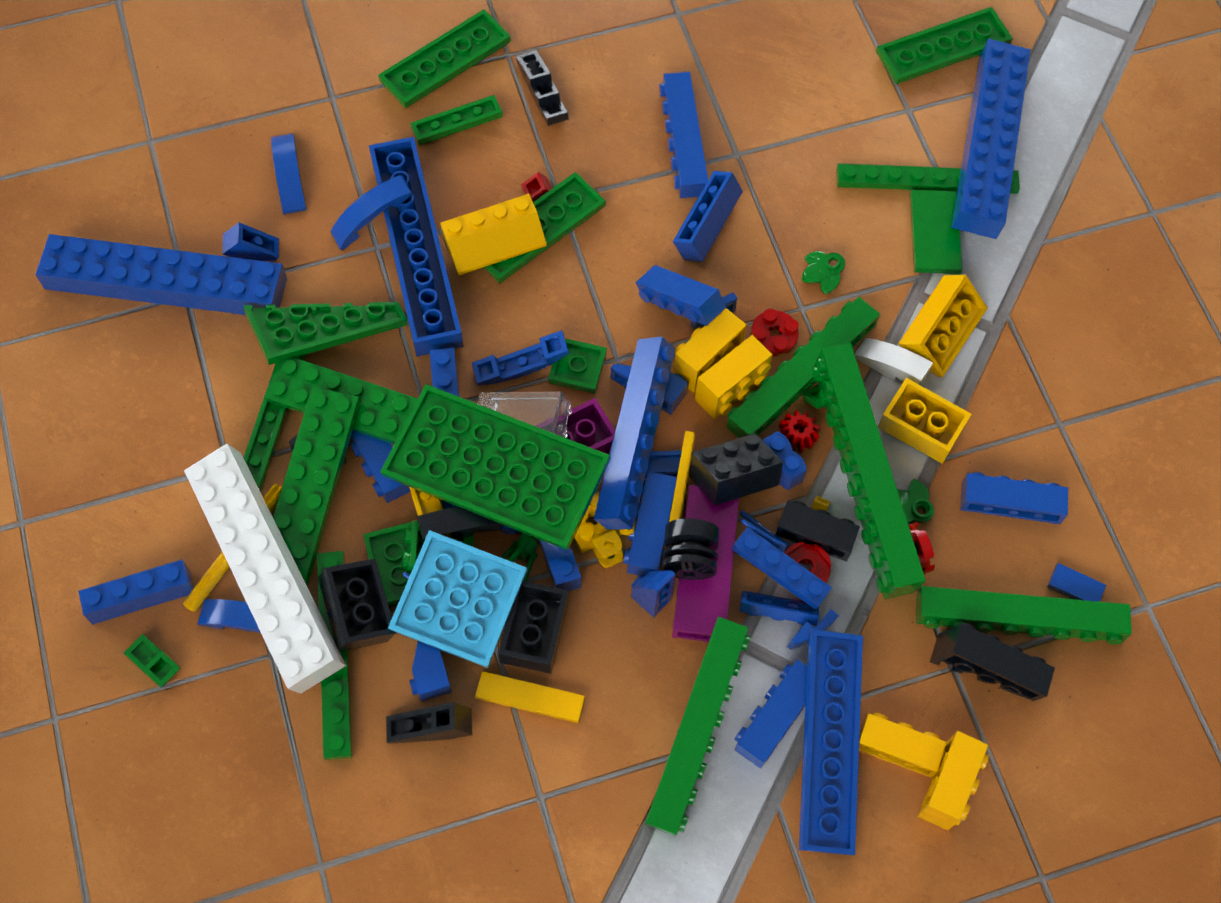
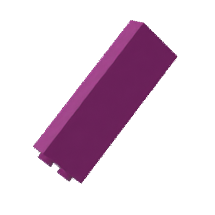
[672,484,739,642]

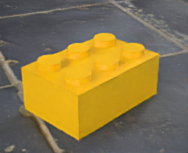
[673,308,747,394]
[695,335,773,419]
[878,378,972,464]
[917,731,989,831]

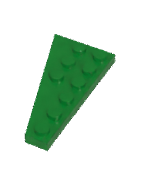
[244,302,407,365]

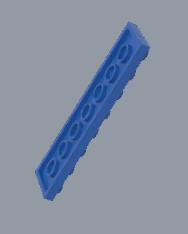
[799,629,863,855]

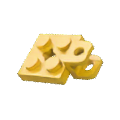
[574,491,623,568]

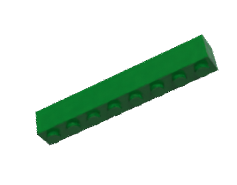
[726,297,880,438]
[916,586,1132,644]
[645,617,751,836]

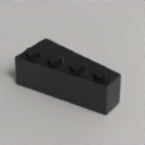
[930,623,1055,701]

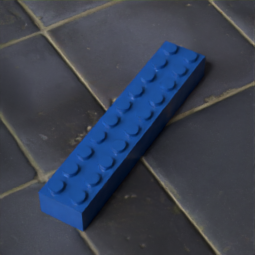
[951,38,1031,239]
[369,137,464,357]
[35,234,287,315]

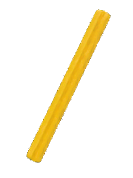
[183,484,282,612]

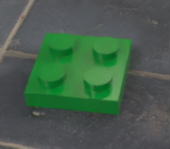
[548,338,607,394]

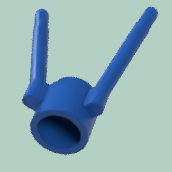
[740,510,788,552]

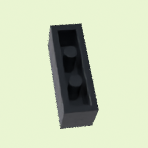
[775,500,860,562]

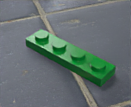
[410,95,503,145]

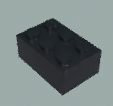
[689,433,783,506]
[318,559,396,652]
[498,581,569,674]

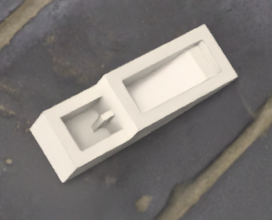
[855,338,933,385]

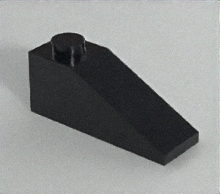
[386,702,472,744]

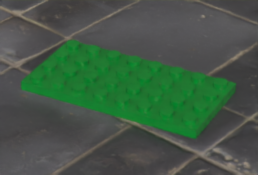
[380,384,611,551]

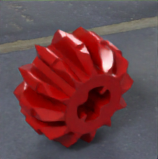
[779,410,820,453]

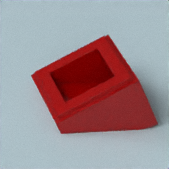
[521,172,552,202]

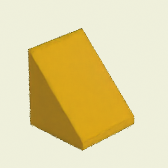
[811,496,831,511]

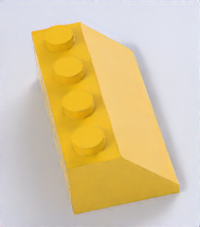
[440,194,547,276]
[898,275,988,377]

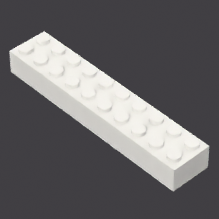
[184,444,346,694]

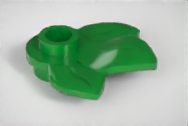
[802,251,845,294]
[897,479,934,523]

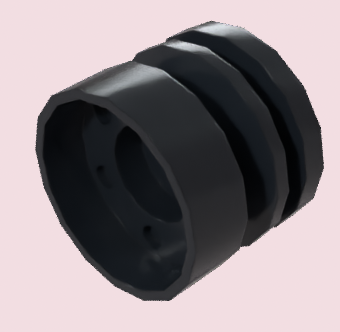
[662,518,720,580]

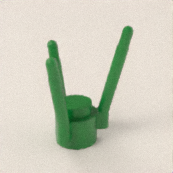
[500,534,538,581]

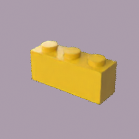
[859,713,946,778]

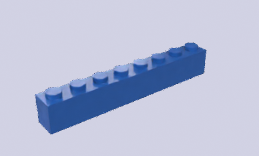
[594,337,675,530]

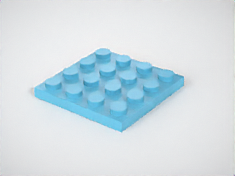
[388,530,528,668]

